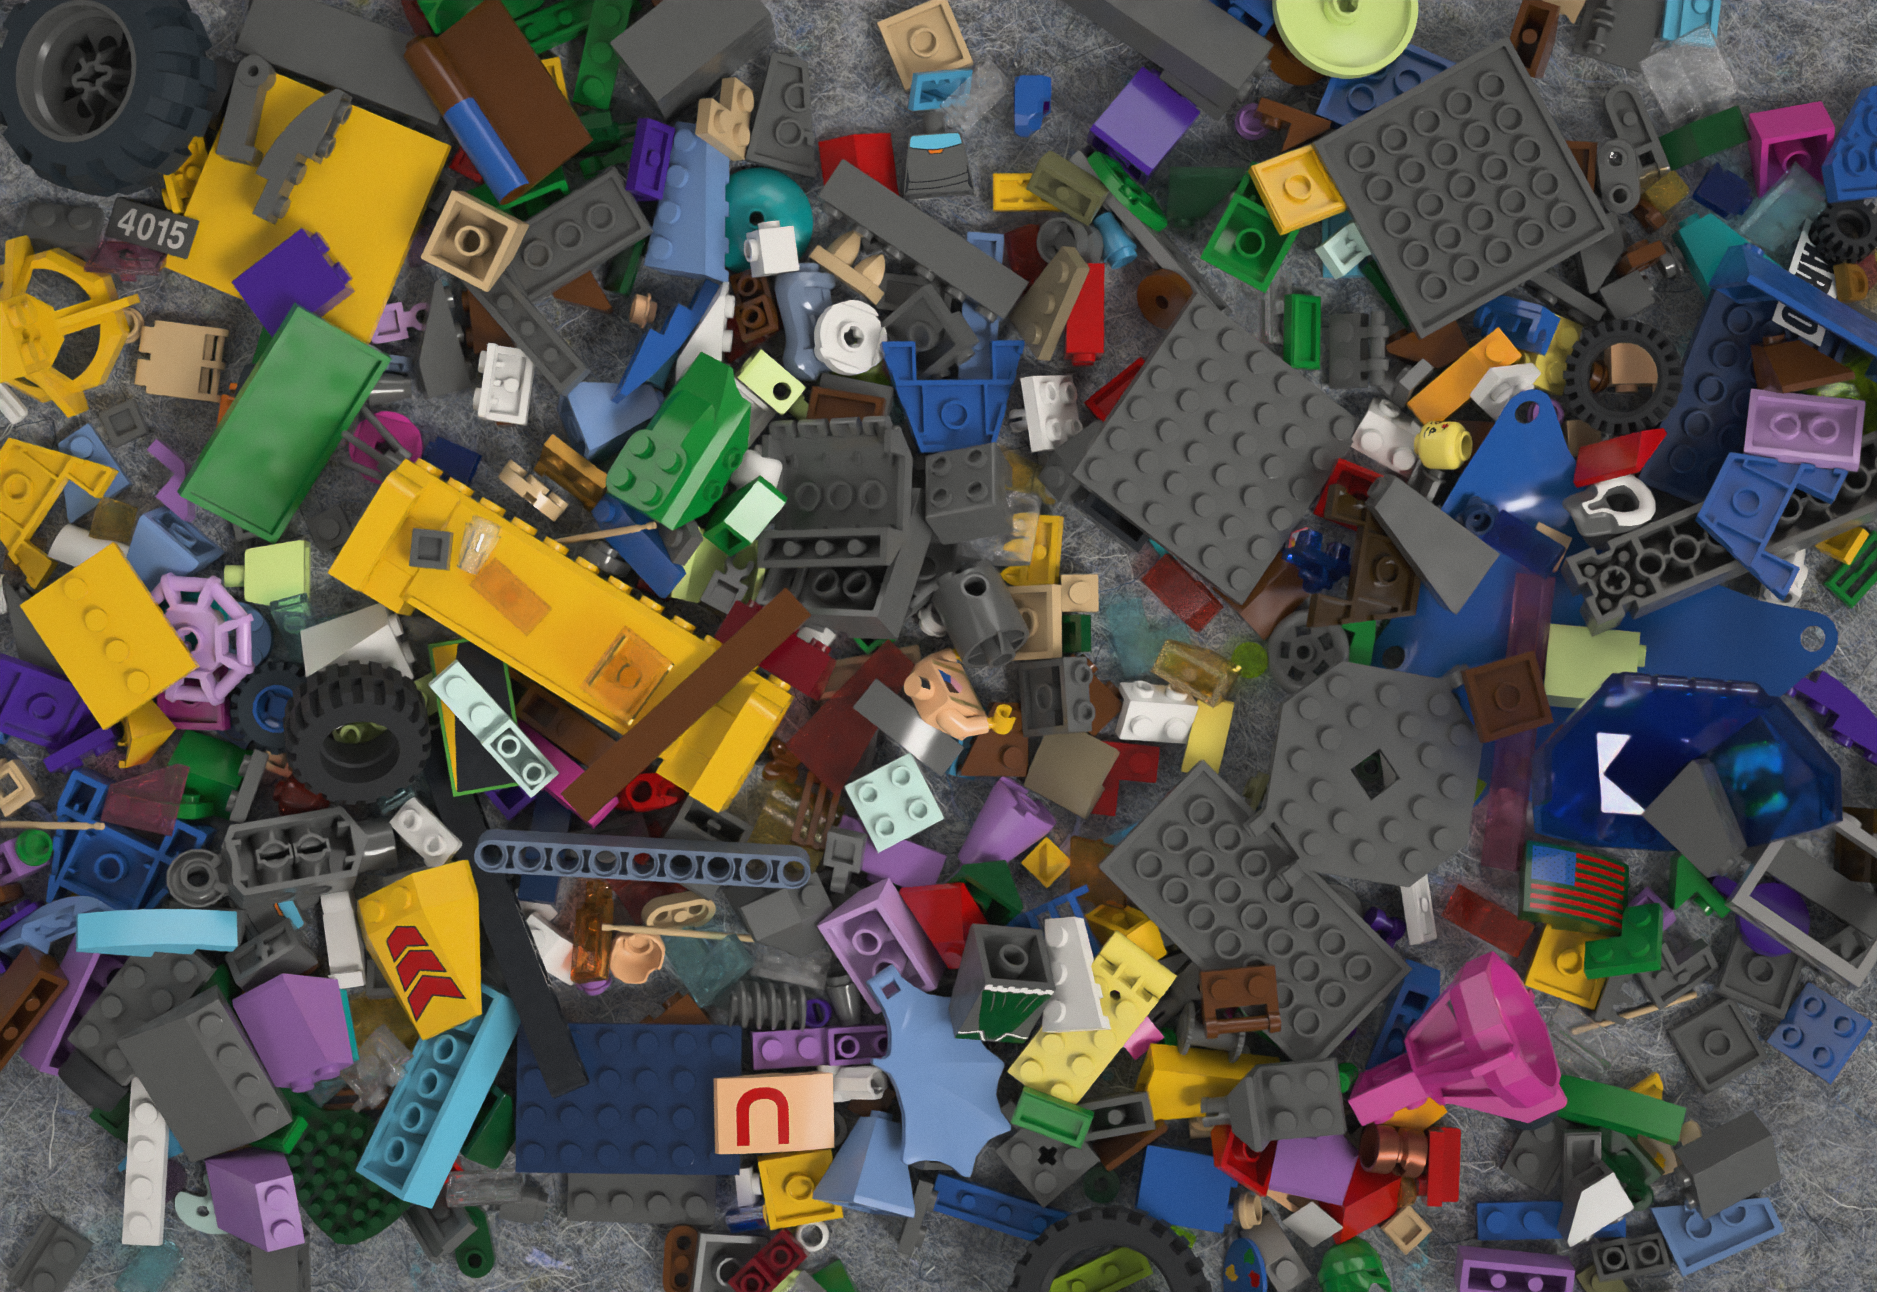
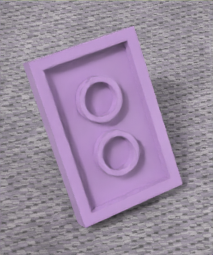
[1743,389,1865,472]

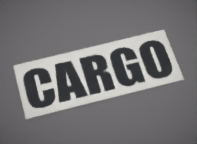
[1772,216,1846,346]

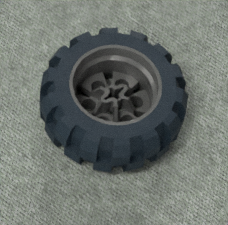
[0,0,217,197]

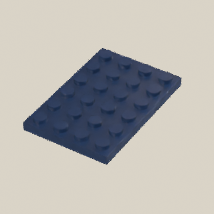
[1635,288,1849,505]
[515,1022,742,1175]

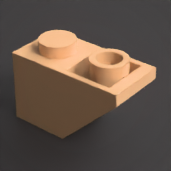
[1604,343,1658,394]

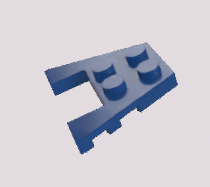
[880,340,1025,454]
[1695,452,1849,601]

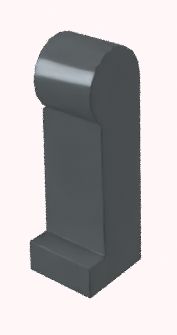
[216,55,276,168]

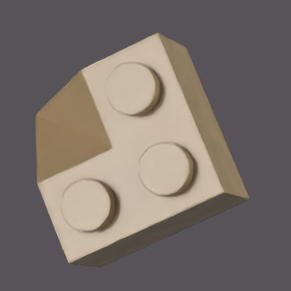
[421,190,529,292]

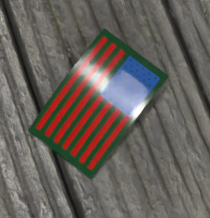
[1517,840,1629,937]

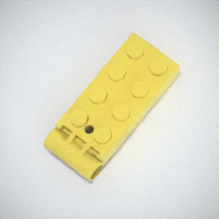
[1007,930,1177,1105]

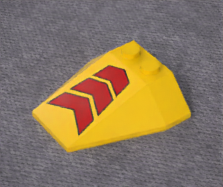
[356,860,482,1040]

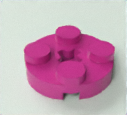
[349,411,425,485]

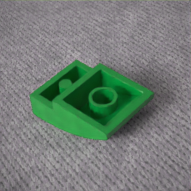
[1200,160,1301,294]

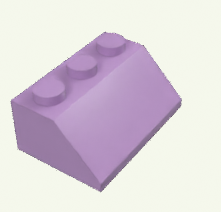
[817,878,946,1015]

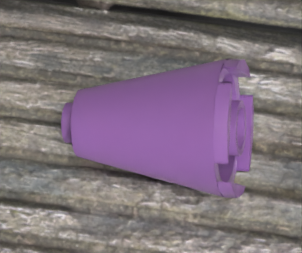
[958,776,1056,867]

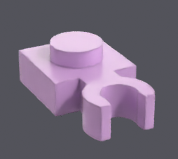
[371,302,427,345]

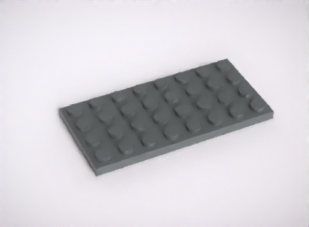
[1096,759,1412,1061]

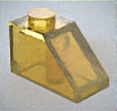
[1150,639,1243,708]

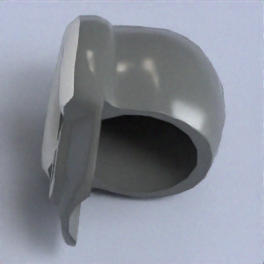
[1562,474,1656,551]

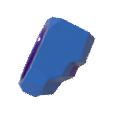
[1014,75,1051,138]

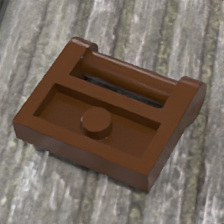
[1199,964,1281,1039]

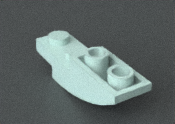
[428,659,559,798]

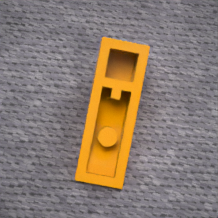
[1406,327,1522,426]

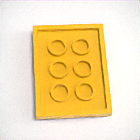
[20,542,200,730]

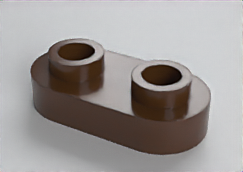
[663,1224,699,1292]

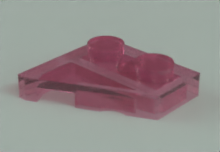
[101,764,190,837]

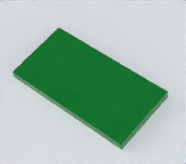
[177,303,392,544]

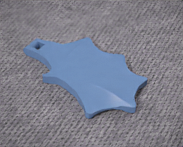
[865,964,1011,1177]

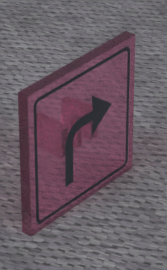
[84,241,167,282]

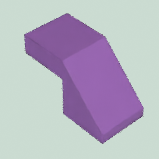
[147,439,196,522]

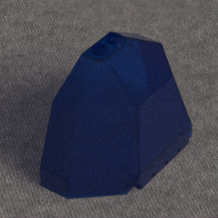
[1532,671,1843,852]

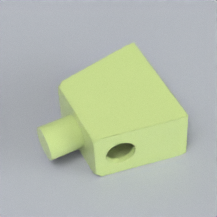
[734,348,810,420]
[224,540,311,612]

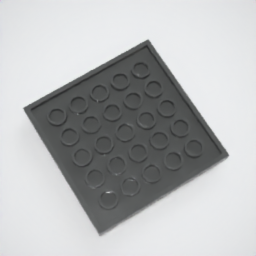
[1311,36,1615,340]
[1067,293,1360,605]

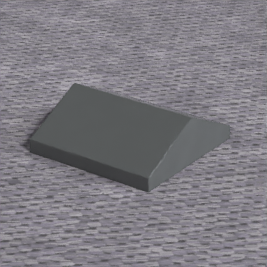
[690,1231,768,1292]

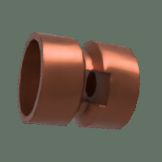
[1359,1123,1428,1178]

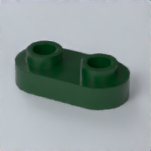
[455,1203,496,1278]

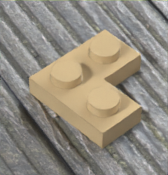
[695,77,754,161]

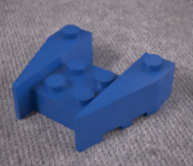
[46,766,217,910]

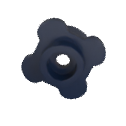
[1455,496,1499,536]

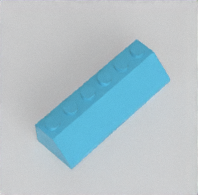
[355,980,521,1209]

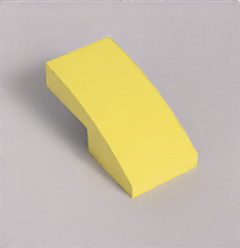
[1181,694,1234,774]

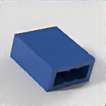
[1133,1142,1238,1233]

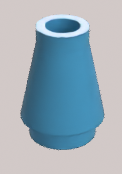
[1092,212,1138,269]

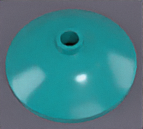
[725,168,813,277]

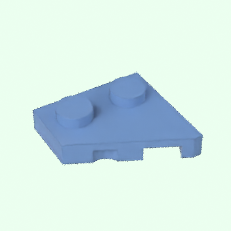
[58,423,133,524]

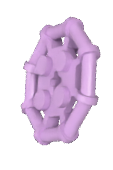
[150,572,255,706]

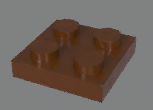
[1460,650,1554,743]

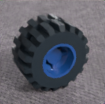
[231,660,307,755]

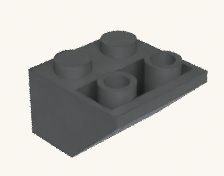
[645,793,754,901]

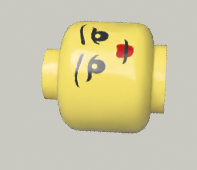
[1414,421,1473,470]

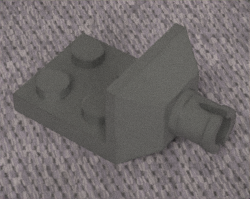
[1200,1057,1347,1152]

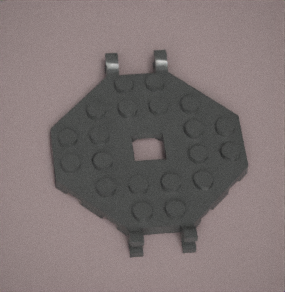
[1241,661,1483,887]

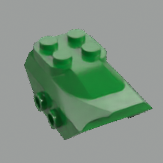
[606,352,751,531]

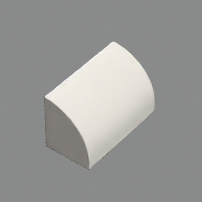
[48,524,130,567]

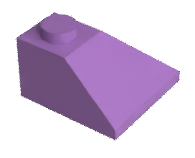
[1269,1135,1359,1205]

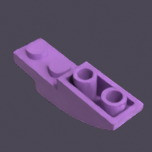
[750,1024,888,1070]

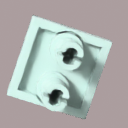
[844,752,945,853]

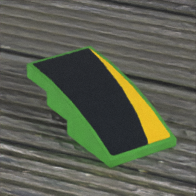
[428,638,519,797]

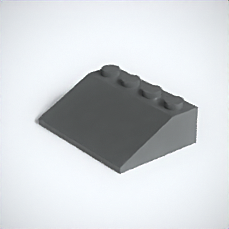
[790,488,933,640]
[116,984,293,1163]

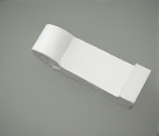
[321,890,367,989]

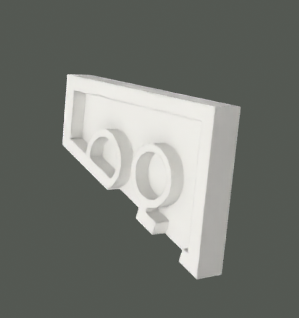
[1042,917,1111,1033]

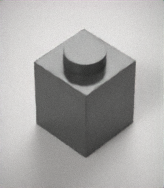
[1591,270,1655,323]

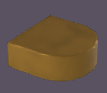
[1833,263,1868,303]

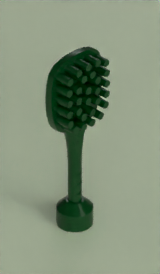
[197,961,412,1245]

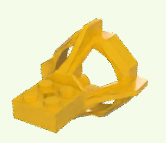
[0,235,140,418]

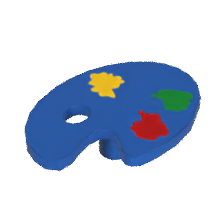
[1223,1238,1267,1292]

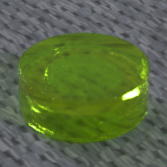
[1230,642,1268,679]

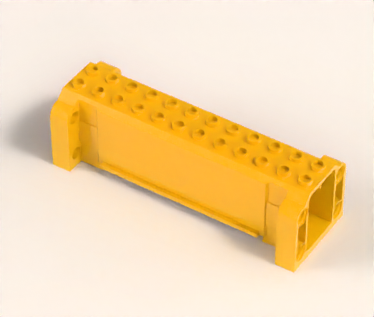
[327,457,795,813]

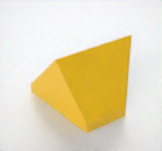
[118,700,176,768]

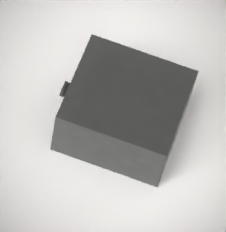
[610,0,776,125]

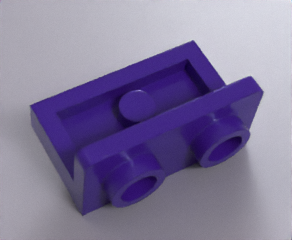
[43,723,124,775]

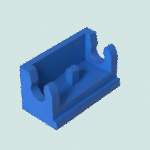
[1473,295,1561,356]

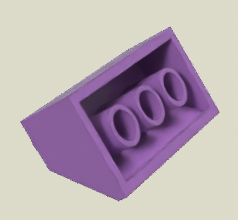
[19,933,130,1076]

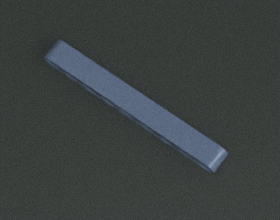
[474,829,811,889]

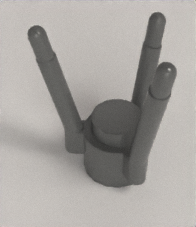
[340,404,413,483]

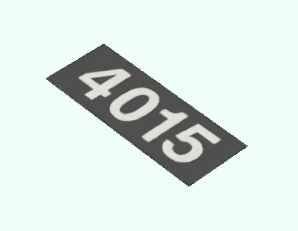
[105,198,200,259]

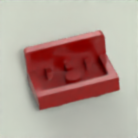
[1416,1126,1461,1207]

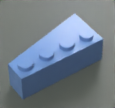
[644,121,729,283]

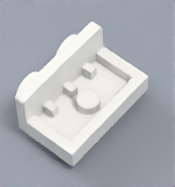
[473,343,535,426]
[1350,397,1423,479]
[1115,681,1199,744]
[389,797,462,869]

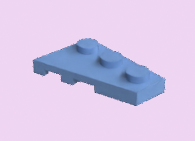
[1649,1197,1785,1277]

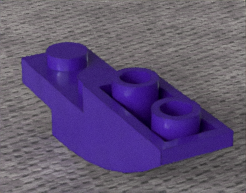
[1784,670,1877,766]

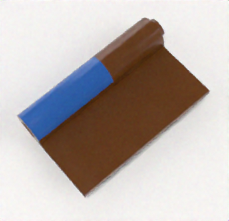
[403,0,593,205]

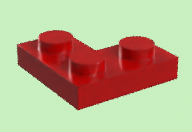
[1091,740,1160,816]

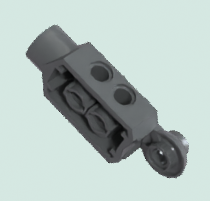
[167,806,397,909]

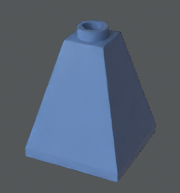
[557,382,665,467]
[126,505,225,592]
[812,1110,915,1218]

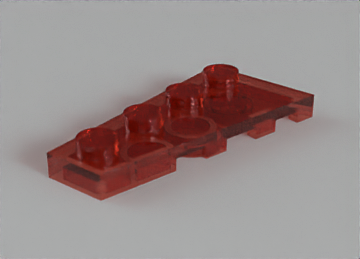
[785,639,915,797]

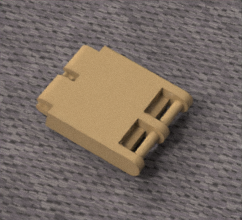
[134,320,230,403]

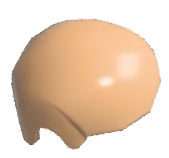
[609,925,665,984]

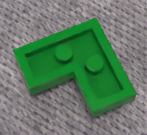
[1583,903,1663,979]

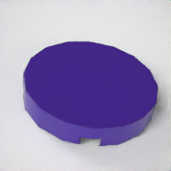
[1735,882,1811,957]

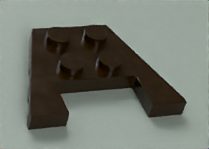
[1306,484,1421,628]

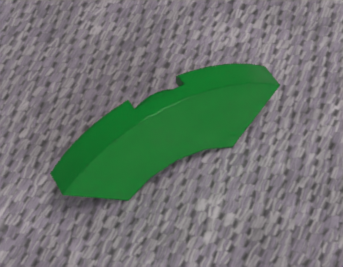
[1087,151,1168,232]

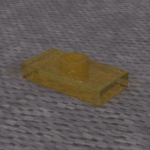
[469,557,552,637]

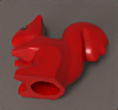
[613,773,686,812]

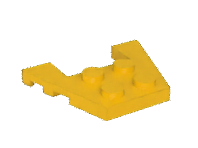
[0,438,119,590]

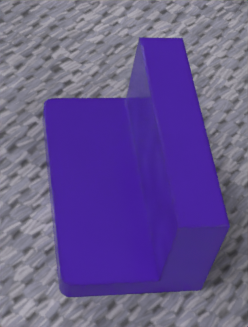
[625,118,676,201]

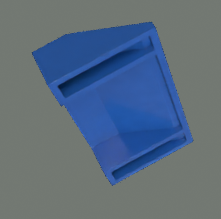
[1708,243,1877,383]

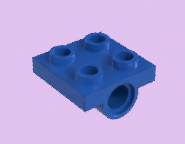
[1767,982,1873,1085]

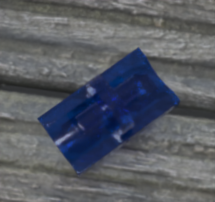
[1281,529,1351,595]

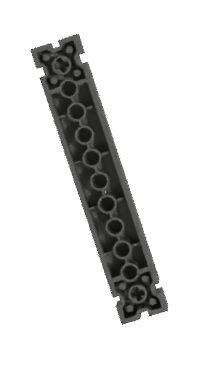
[1560,430,1877,637]

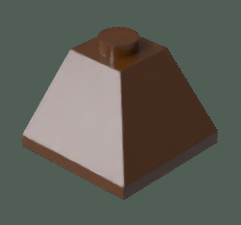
[1751,333,1855,394]

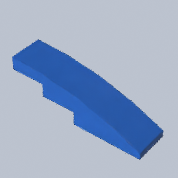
[611,279,720,404]

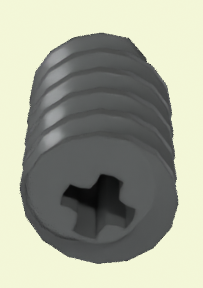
[728,980,807,1032]

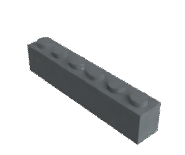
[818,159,1029,323]

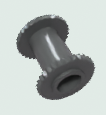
[1177,1003,1246,1063]

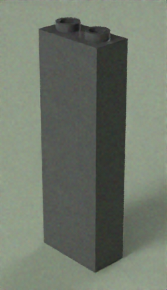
[235,0,448,132]
[1062,0,1274,111]

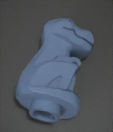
[775,263,836,382]

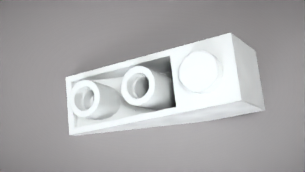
[675,282,735,384]

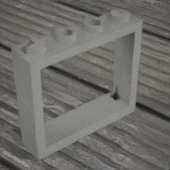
[1724,791,1877,990]

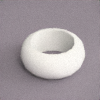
[795,1221,829,1252]

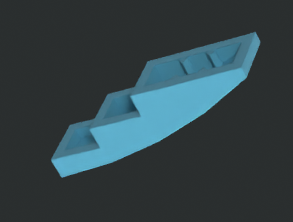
[76,909,238,957]

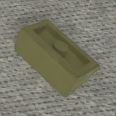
[1026,151,1109,226]

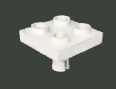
[1009,375,1083,452]

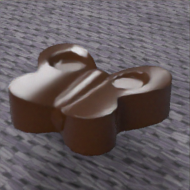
[762,740,803,783]

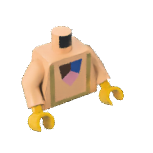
[904,647,1016,741]

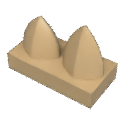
[809,231,885,305]

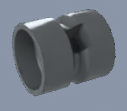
[1036,217,1104,263]

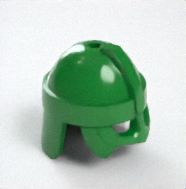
[1317,1235,1392,1292]

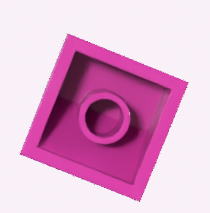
[1748,101,1835,199]

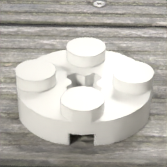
[814,300,887,376]

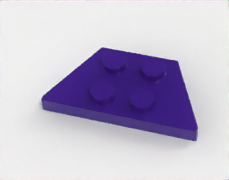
[0,653,99,751]

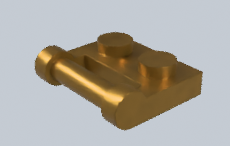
[533,434,607,514]

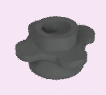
[1656,242,1686,279]

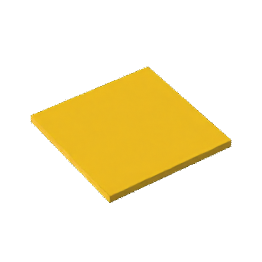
[163,73,451,344]

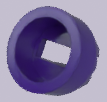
[805,997,832,1028]

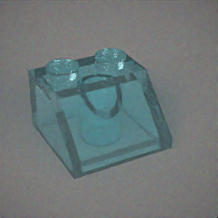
[1737,162,1827,252]

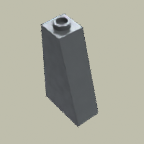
[1364,473,1500,615]

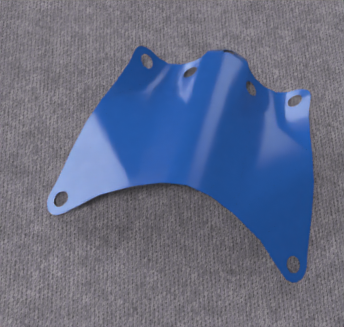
[1370,389,1838,837]

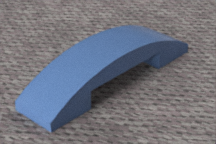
[0,896,116,960]

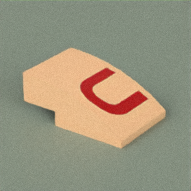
[713,1071,834,1154]

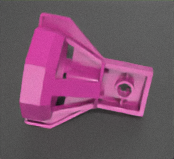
[1348,951,1567,1126]

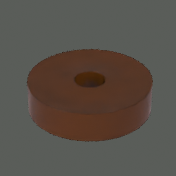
[1137,269,1193,329]

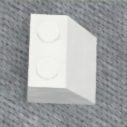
[300,603,417,729]

